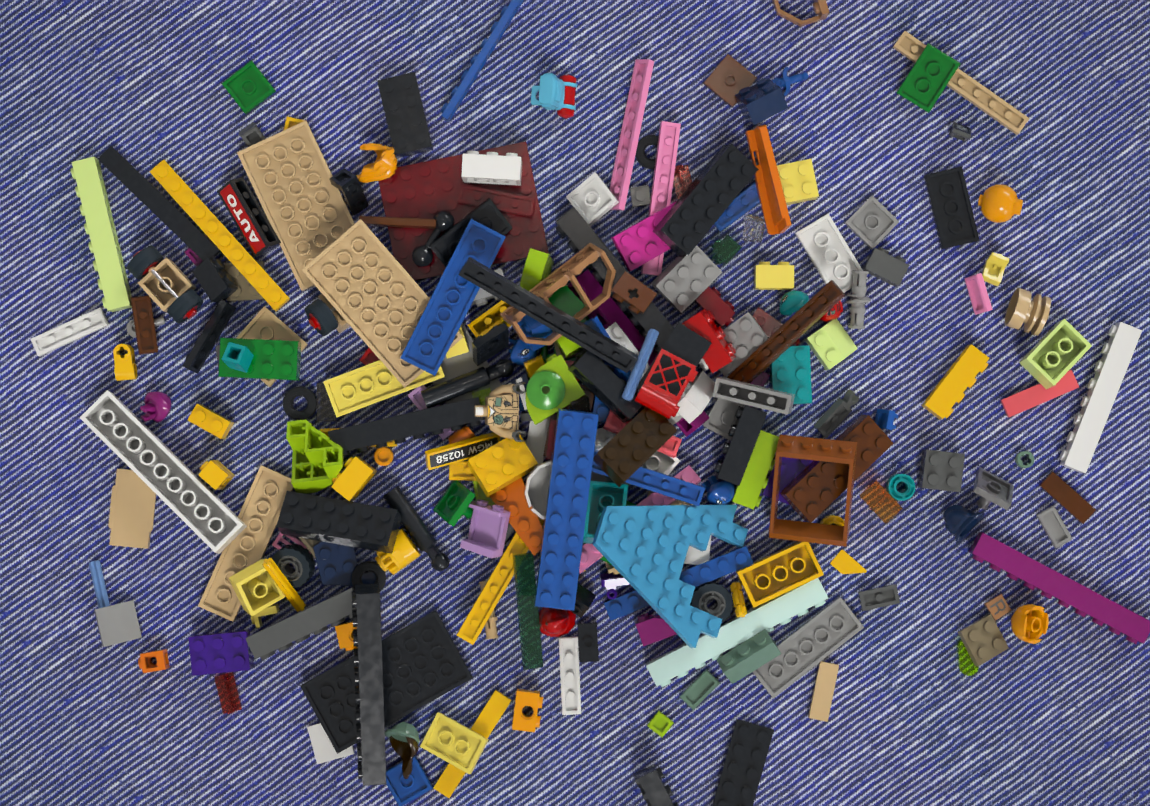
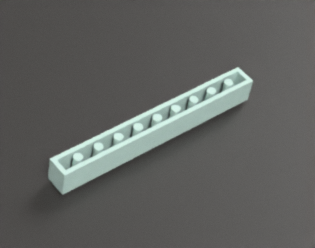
[646,578,828,687]

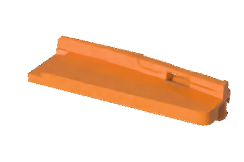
[746,124,792,235]

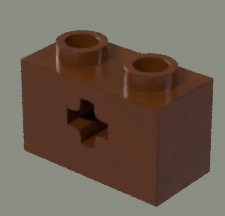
[611,271,657,315]

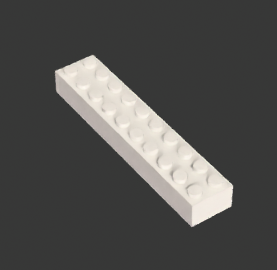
[80,390,247,554]

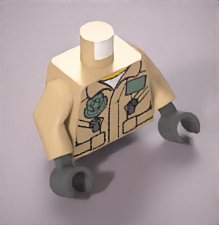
[474,381,526,442]

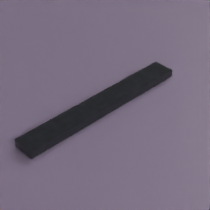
[98,146,220,261]

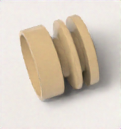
[1004,288,1051,336]

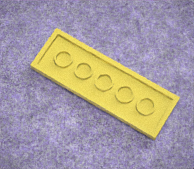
[323,360,445,417]

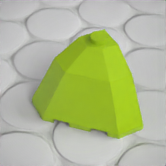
[286,419,343,494]

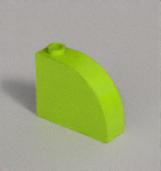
[520,248,554,291]
[525,354,585,425]

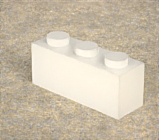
[677,371,715,424]

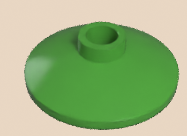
[526,371,566,410]

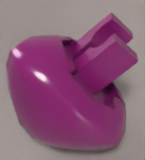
[140,391,172,423]

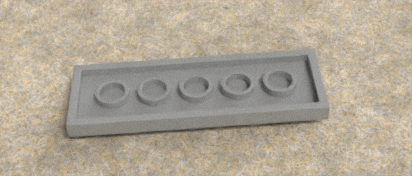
[753,596,864,699]

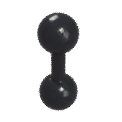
[412,210,454,267]

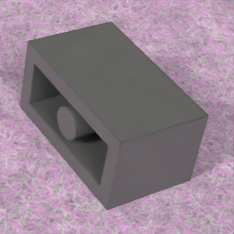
[863,247,910,287]

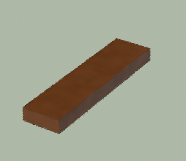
[359,216,436,229]

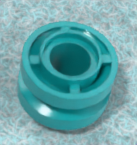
[886,474,915,501]

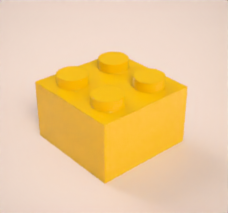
[331,456,377,501]

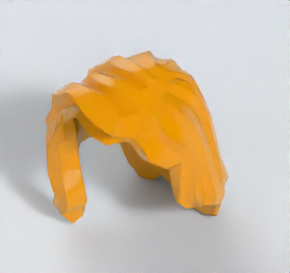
[356,143,398,183]

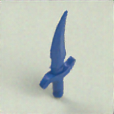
[772,67,809,96]

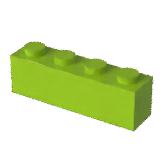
[731,430,779,510]

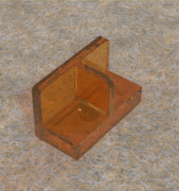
[860,480,903,523]

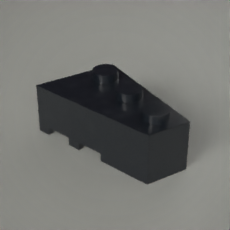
[634,764,679,806]

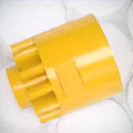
[375,529,421,575]

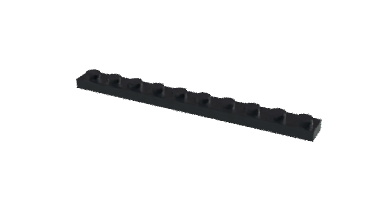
[458,257,638,373]

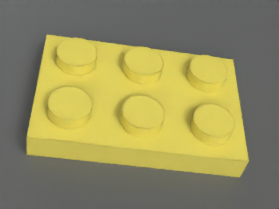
[420,712,489,774]

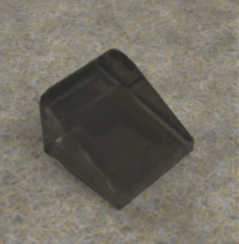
[569,396,591,412]

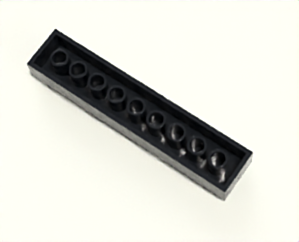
[555,207,674,354]
[351,584,386,786]

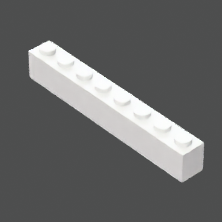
[1059,322,1142,473]

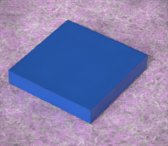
[386,756,433,806]

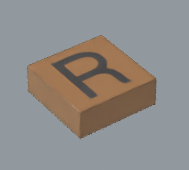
[984,594,1012,621]

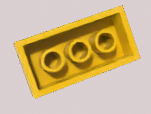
[735,541,824,608]

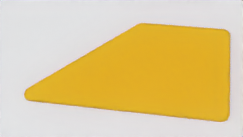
[830,550,867,574]

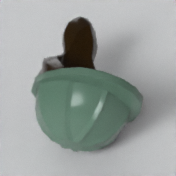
[385,722,420,779]

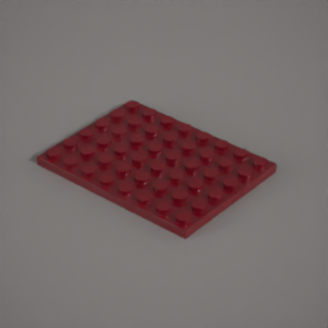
[378,141,549,281]

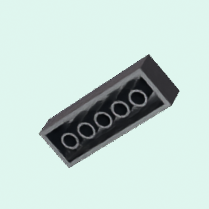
[653,143,759,257]
[276,491,402,554]

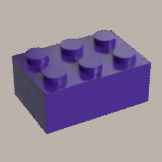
[188,629,254,676]

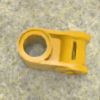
[113,344,137,381]

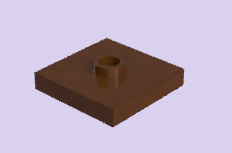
[703,54,757,108]

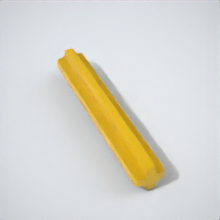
[262,558,306,612]

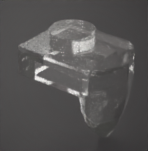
[742,214,766,243]

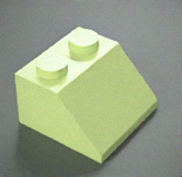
[804,319,858,371]

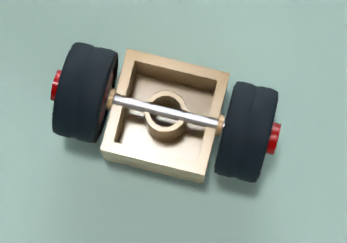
[127,245,203,324]
[305,294,350,336]

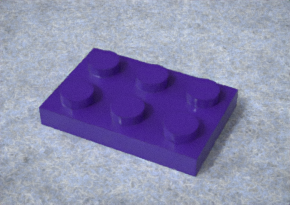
[762,457,813,505]

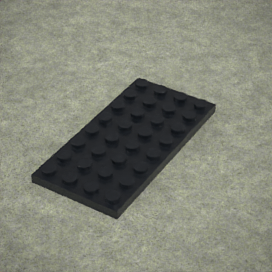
[300,610,473,754]

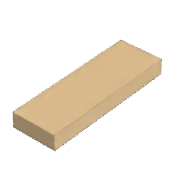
[808,661,839,722]

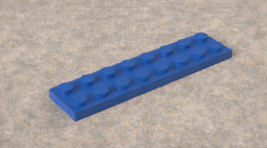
[400,219,506,376]

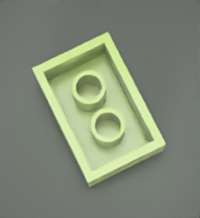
[1019,319,1092,389]

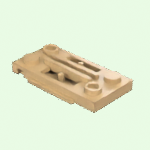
[108,469,156,549]

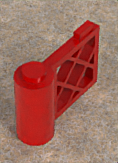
[635,349,698,419]

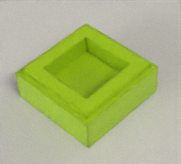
[647,710,674,738]

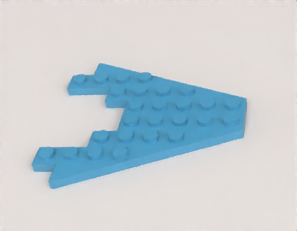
[592,505,748,648]

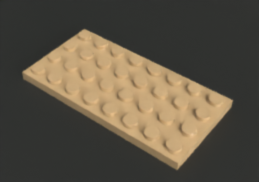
[237,120,355,291]
[302,219,463,388]

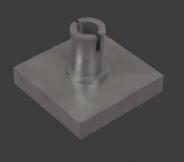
[973,467,1014,510]

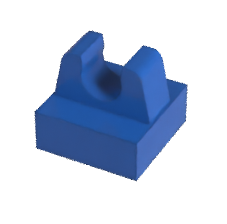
[875,409,898,430]

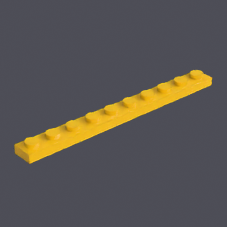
[150,160,290,312]

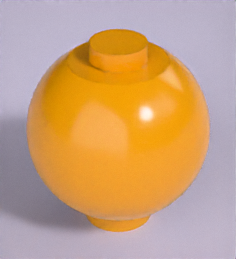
[978,184,1023,223]

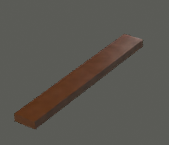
[727,280,845,383]

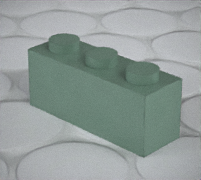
[716,629,781,684]

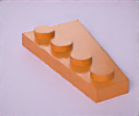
[489,477,543,556]

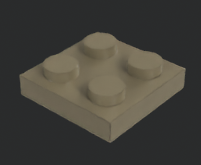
[225,261,265,302]
[958,614,1009,667]

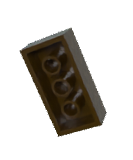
[593,407,678,487]

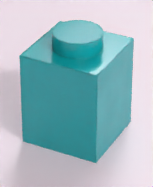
[221,342,254,373]

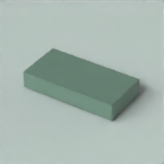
[679,669,720,710]

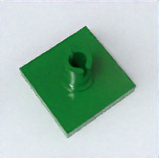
[433,480,476,527]

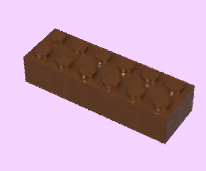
[780,415,894,523]

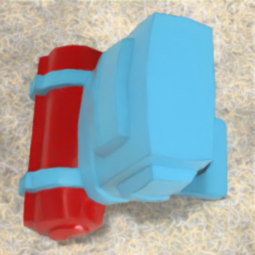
[531,73,577,119]

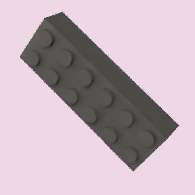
[245,587,356,660]

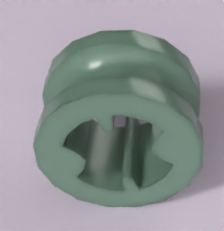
[1015,451,1035,468]

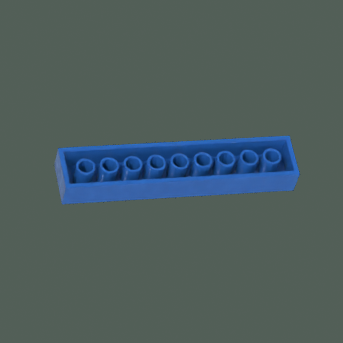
[534,409,599,611]

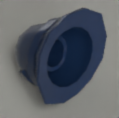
[943,505,984,545]

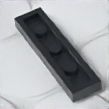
[182,299,236,374]

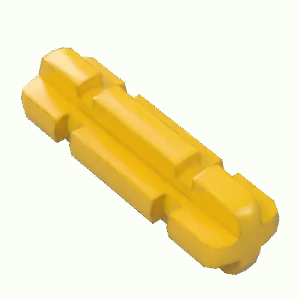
[730,582,747,618]

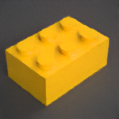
[467,434,538,497]

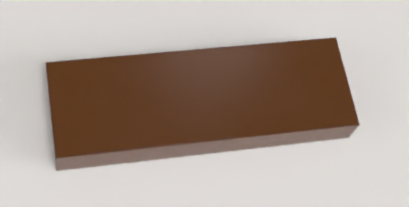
[131,295,158,355]
[1039,471,1096,524]

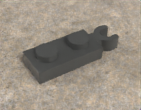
[813,389,860,439]

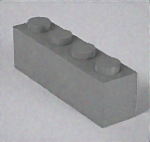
[712,377,795,415]

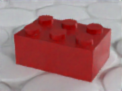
[682,308,736,374]

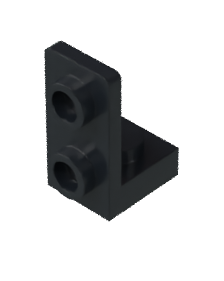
[330,169,369,215]

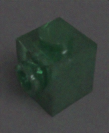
[711,235,742,266]

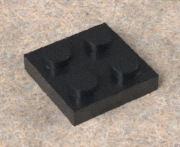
[472,323,509,366]

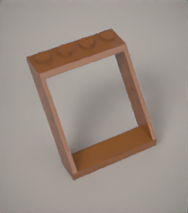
[769,434,857,547]

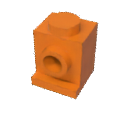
[138,649,170,673]

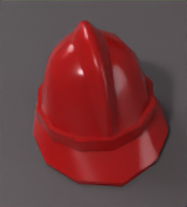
[535,607,576,637]

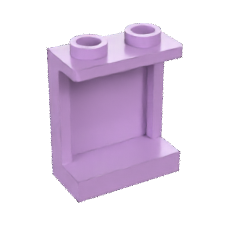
[460,499,511,558]

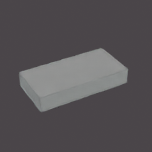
[1036,506,1073,548]

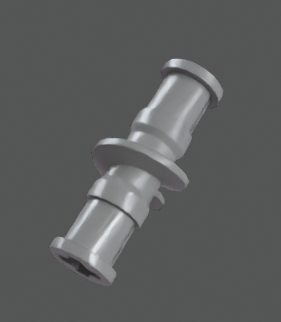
[846,270,871,329]

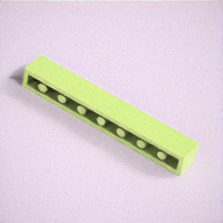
[71,157,132,312]

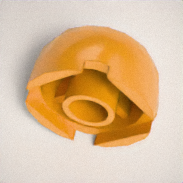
[1011,604,1049,644]

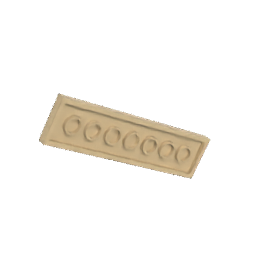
[198,465,294,622]

